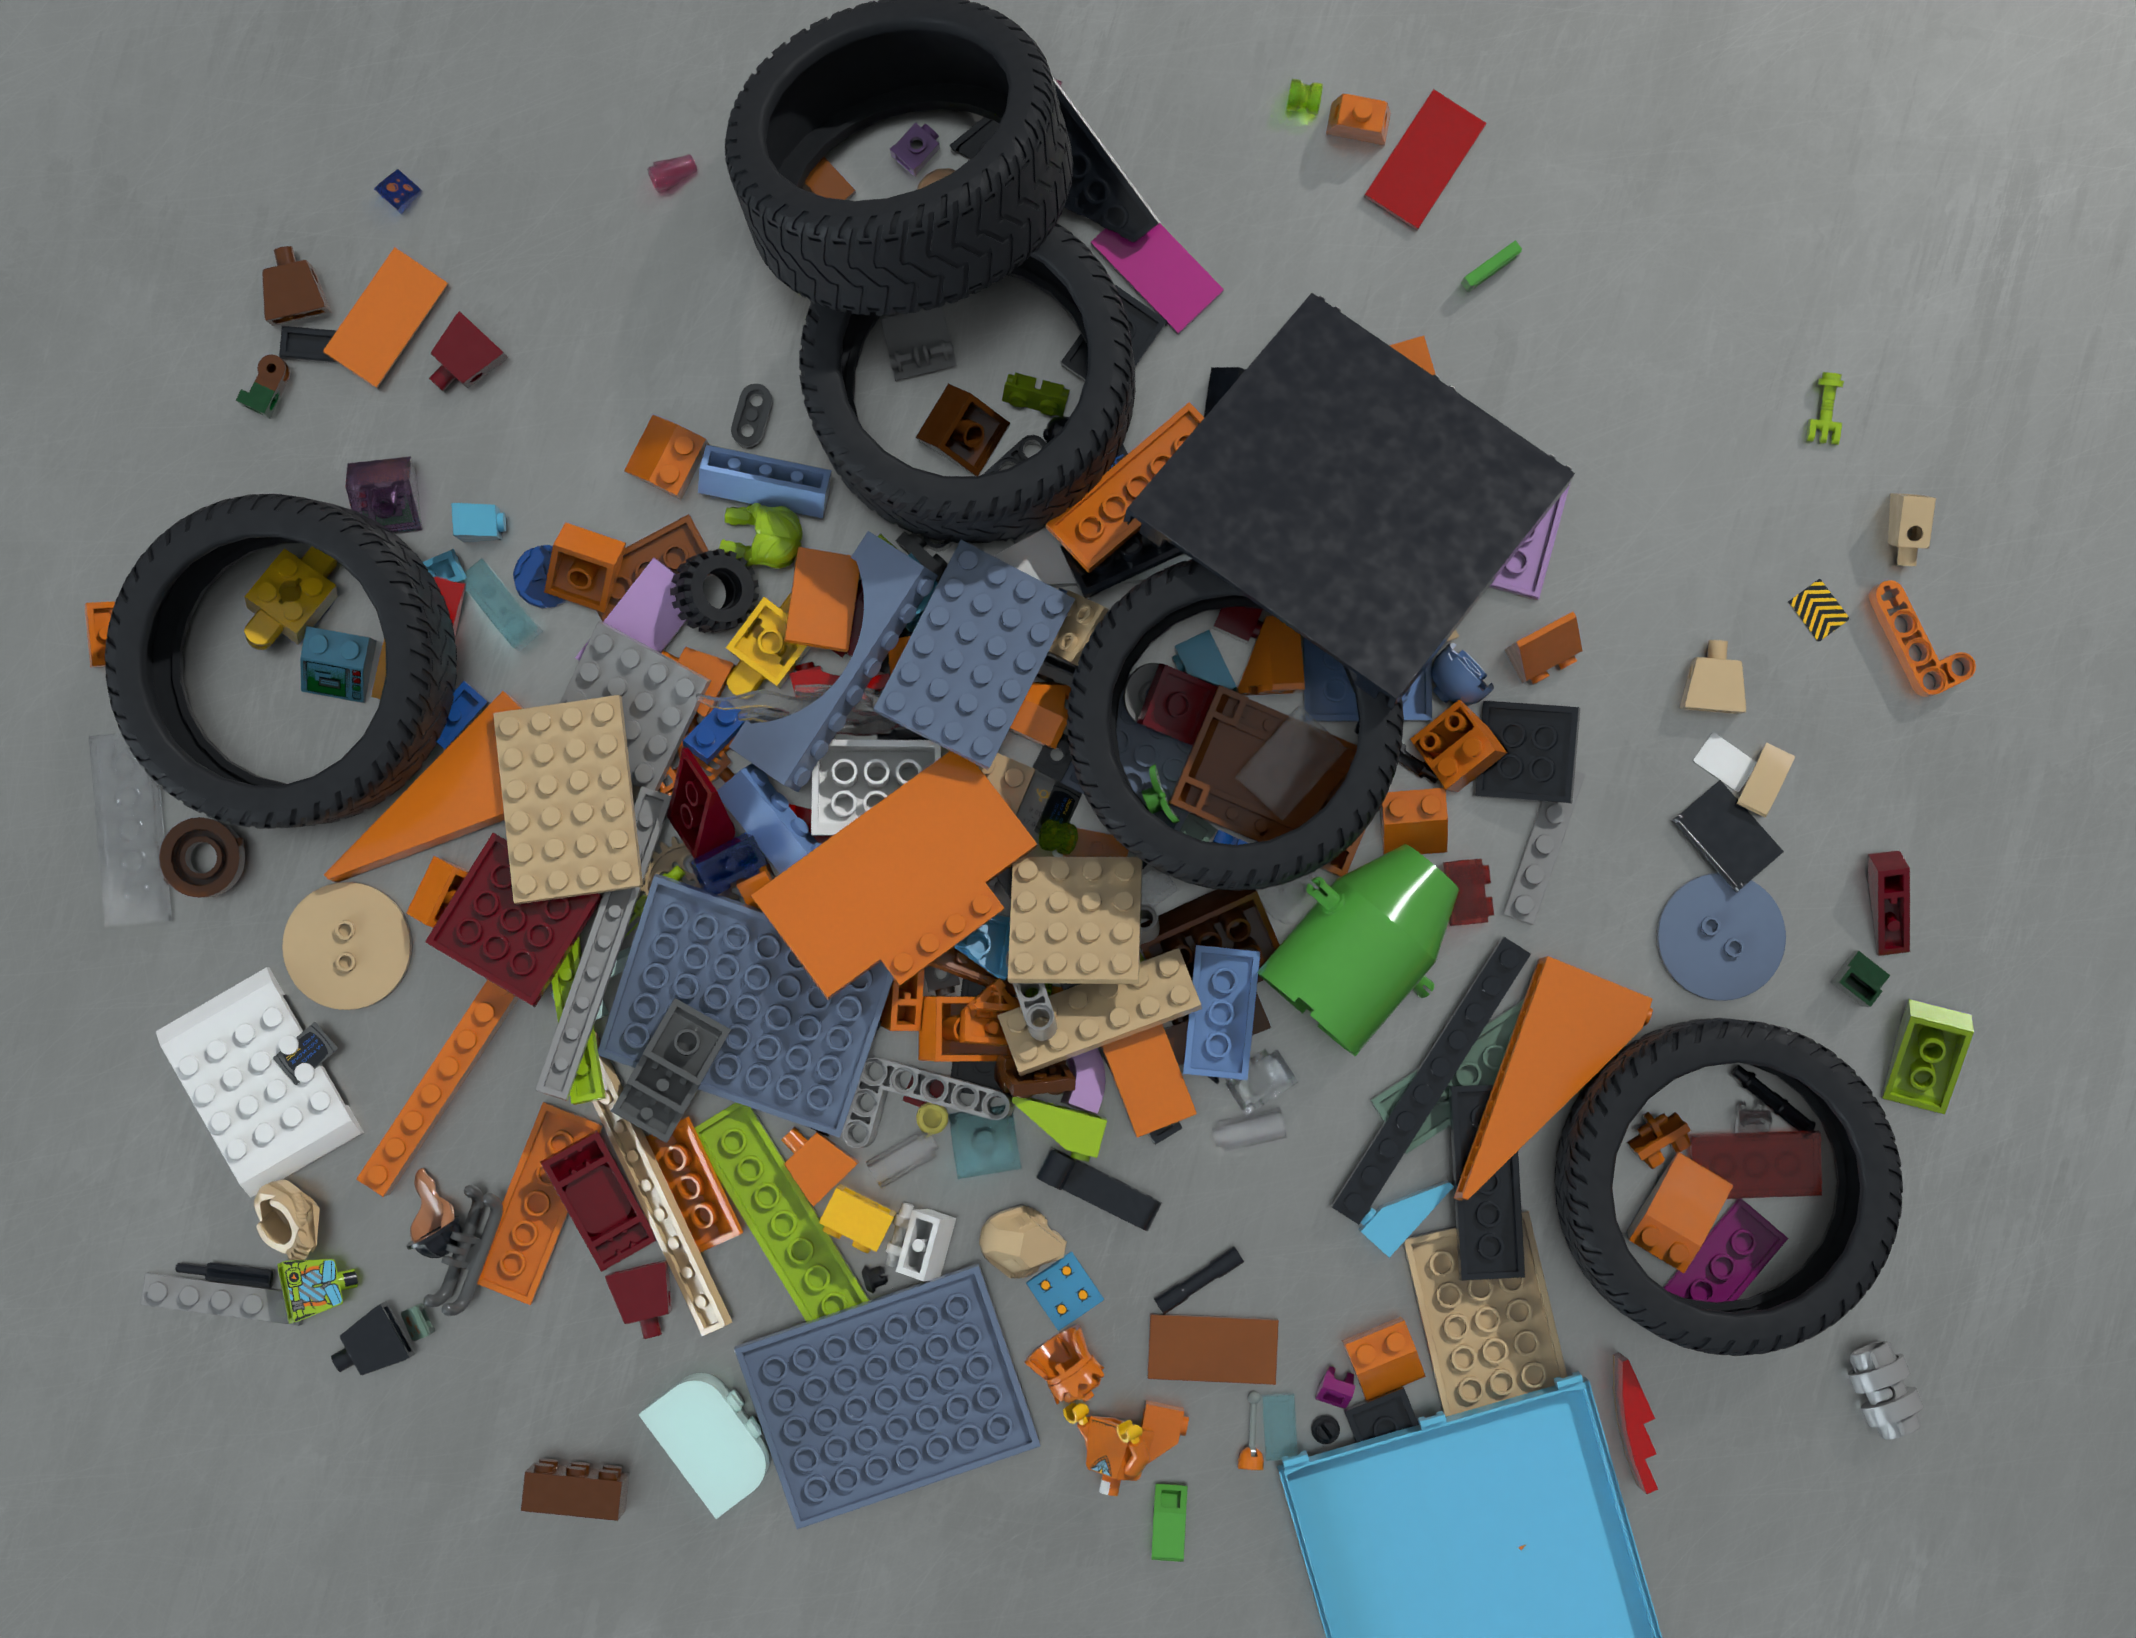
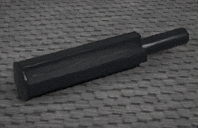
[175,1262,275,1289]

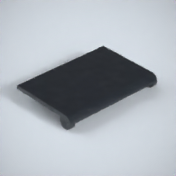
[1672,780,1784,893]

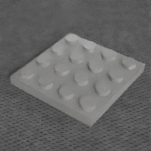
[560,622,711,791]

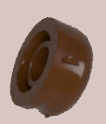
[159,817,245,898]

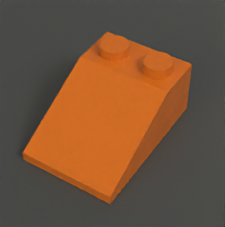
[1505,611,1583,685]
[918,996,1020,1062]
[1627,1151,1733,1273]

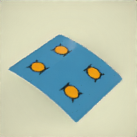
[1026,1252,1104,1331]

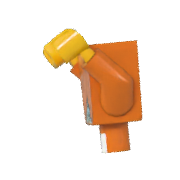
[1063,1402,1155,1496]

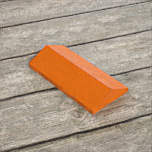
[646,1117,743,1253]

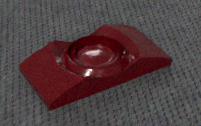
[540,1130,657,1272]

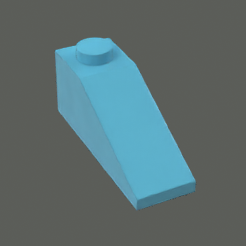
[1358,1180,1454,1258]

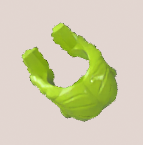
[719,503,803,569]

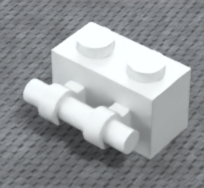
[885,1202,956,1282]

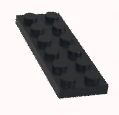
[1449,1084,1525,1281]

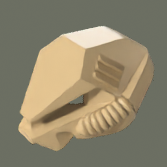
[254,1180,320,1261]
[979,1205,1067,1279]

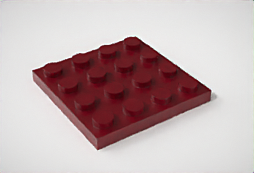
[425,833,602,1007]

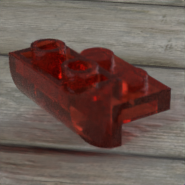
[1443,859,1494,926]

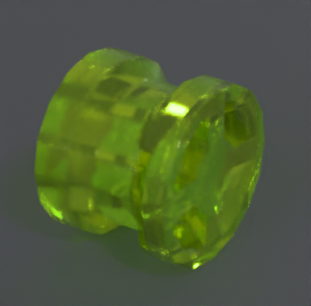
[1039,819,1078,855]

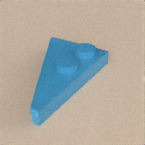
[954,915,1010,980]

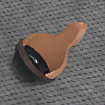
[406,1168,461,1258]

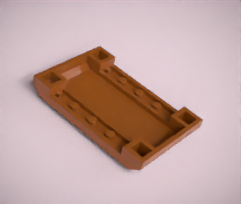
[1168,685,1366,877]

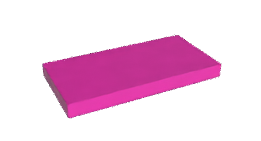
[1090,224,1224,335]

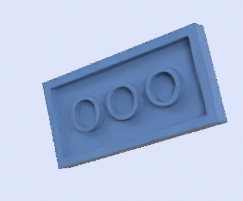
[1183,945,1260,1080]

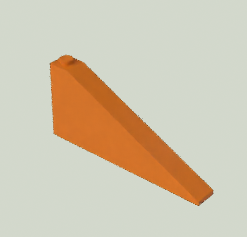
[324,691,524,883]
[1454,956,1653,1201]

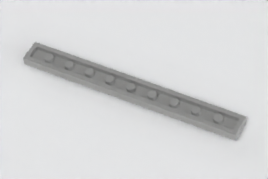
[535,786,671,1101]

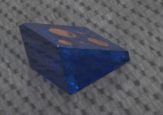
[374,169,422,214]

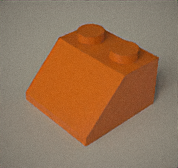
[624,415,710,500]
[544,522,626,613]
[1379,788,1448,855]
[406,856,469,928]
[1342,1317,1426,1401]

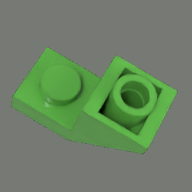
[1152,1484,1188,1562]

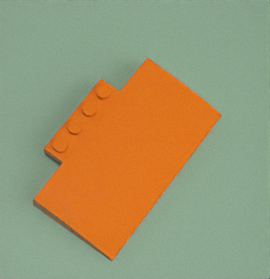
[751,751,1037,1000]

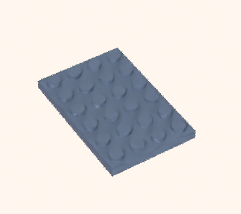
[873,540,1075,770]

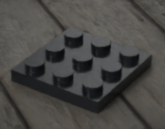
[1475,701,1581,804]

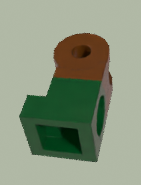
[236,354,290,419]

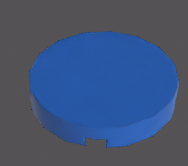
[513,545,567,609]

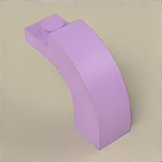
[1061,1048,1105,1114]

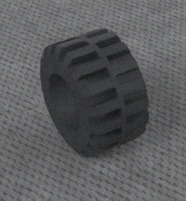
[670,549,759,633]

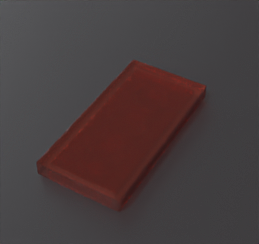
[1690,1130,1822,1199]

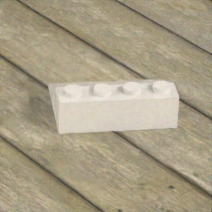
[811,739,942,836]

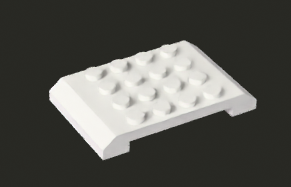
[156,967,364,1198]

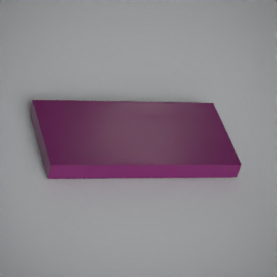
[1663,1196,1789,1302]

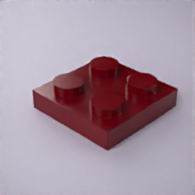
[1137,663,1217,746]

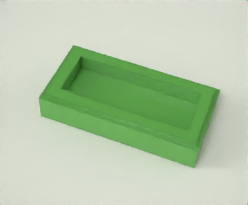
[1461,240,1522,292]

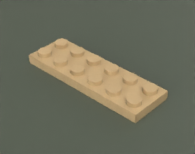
[997,948,1202,1076]

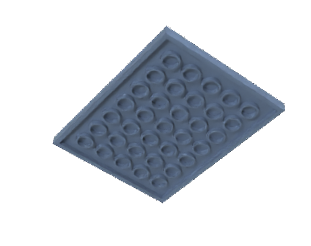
[598,874,894,1138]
[734,1263,1041,1529]

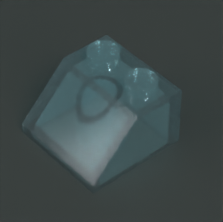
[949,1105,1022,1179]

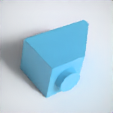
[451,503,506,543]
[1172,630,1237,692]

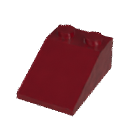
[667,747,735,861]

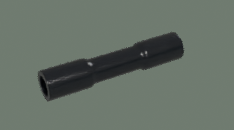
[1154,1246,1244,1315]

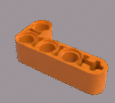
[1869,580,1976,697]

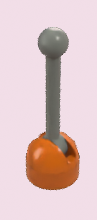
[1238,1391,1264,1470]

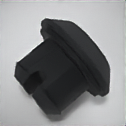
[861,1266,888,1293]
[1311,1416,1340,1444]

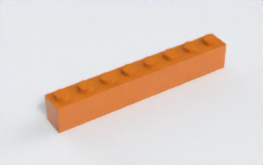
[356,980,519,1197]

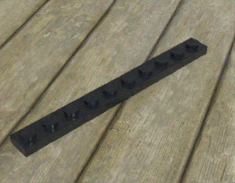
[1331,937,1531,1225]

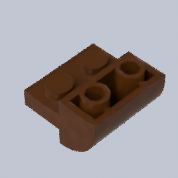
[994,1054,1076,1098]

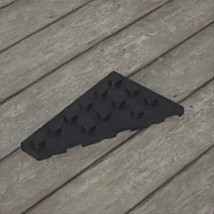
[949,76,1161,243]

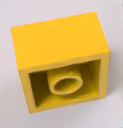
[819,1184,897,1254]

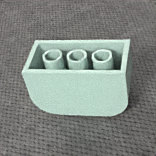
[638,1373,771,1519]

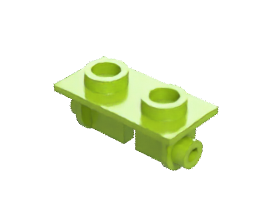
[1002,372,1070,416]

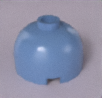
[1432,643,1494,706]

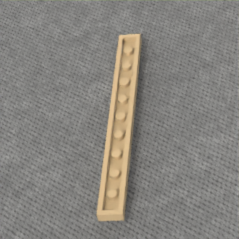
[592,1032,732,1336]

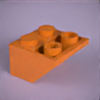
[1410,700,1507,792]

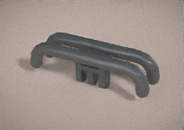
[423,1185,503,1316]

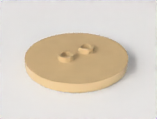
[282,882,412,1010]

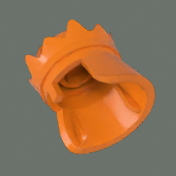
[1025,1324,1104,1405]

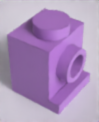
[890,122,940,177]

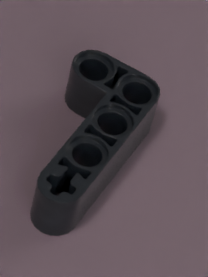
[1036,1147,1162,1231]

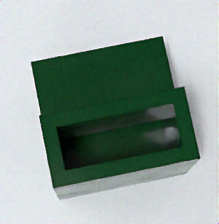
[1831,951,1890,1007]

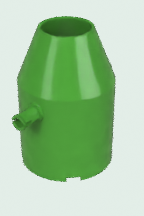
[1257,844,1459,1057]

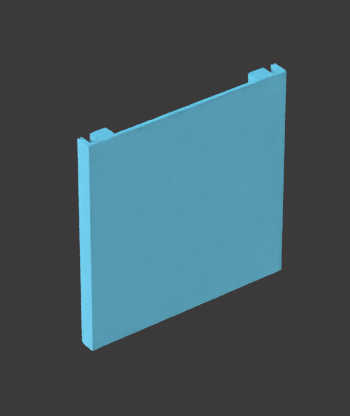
[1277,1371,1662,1638]

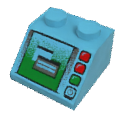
[300,626,376,703]

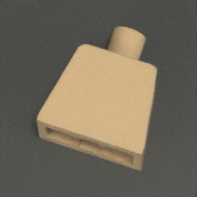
[1888,493,1936,566]
[1680,640,1746,714]

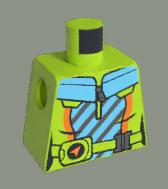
[277,1259,358,1324]

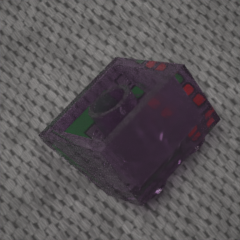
[345,456,422,533]

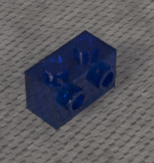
[689,832,767,895]

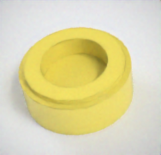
[916,1102,948,1134]

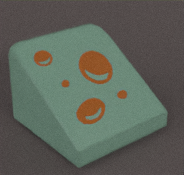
[401,1303,434,1341]

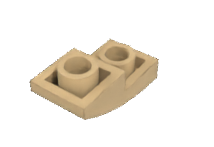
[1736,742,1795,818]

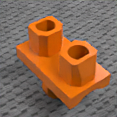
[1627,1112,1691,1169]

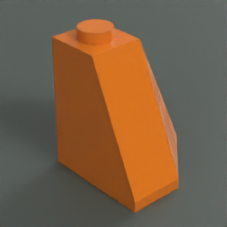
[1236,615,1305,696]
[1009,682,1071,749]

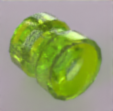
[1286,78,1323,115]

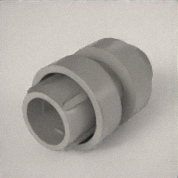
[1848,1341,1924,1440]

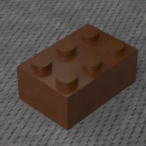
[521,1459,630,1521]

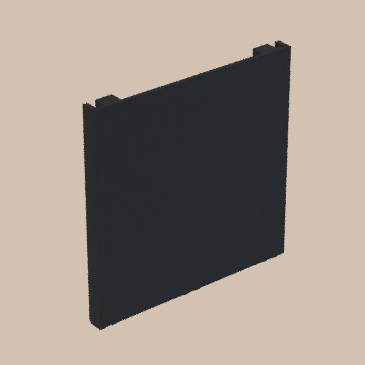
[1123,293,1575,711]

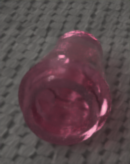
[647,154,697,192]

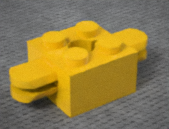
[244,546,338,650]
[726,593,811,698]

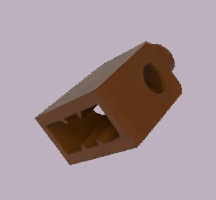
[262,246,331,326]

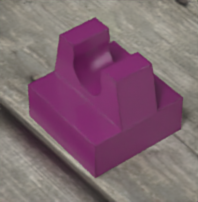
[1315,1366,1356,1409]

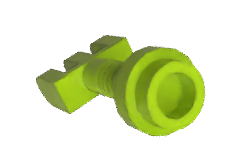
[1806,372,1844,445]

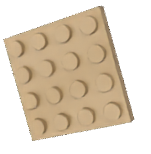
[1008,857,1143,984]

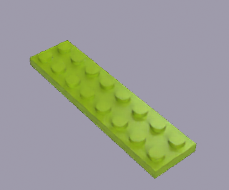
[695,1102,870,1322]

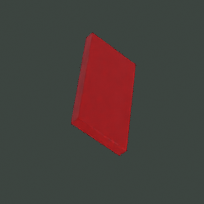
[1364,89,1487,230]

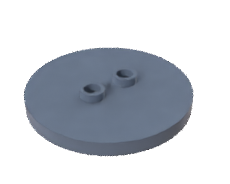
[1657,873,1786,1001]

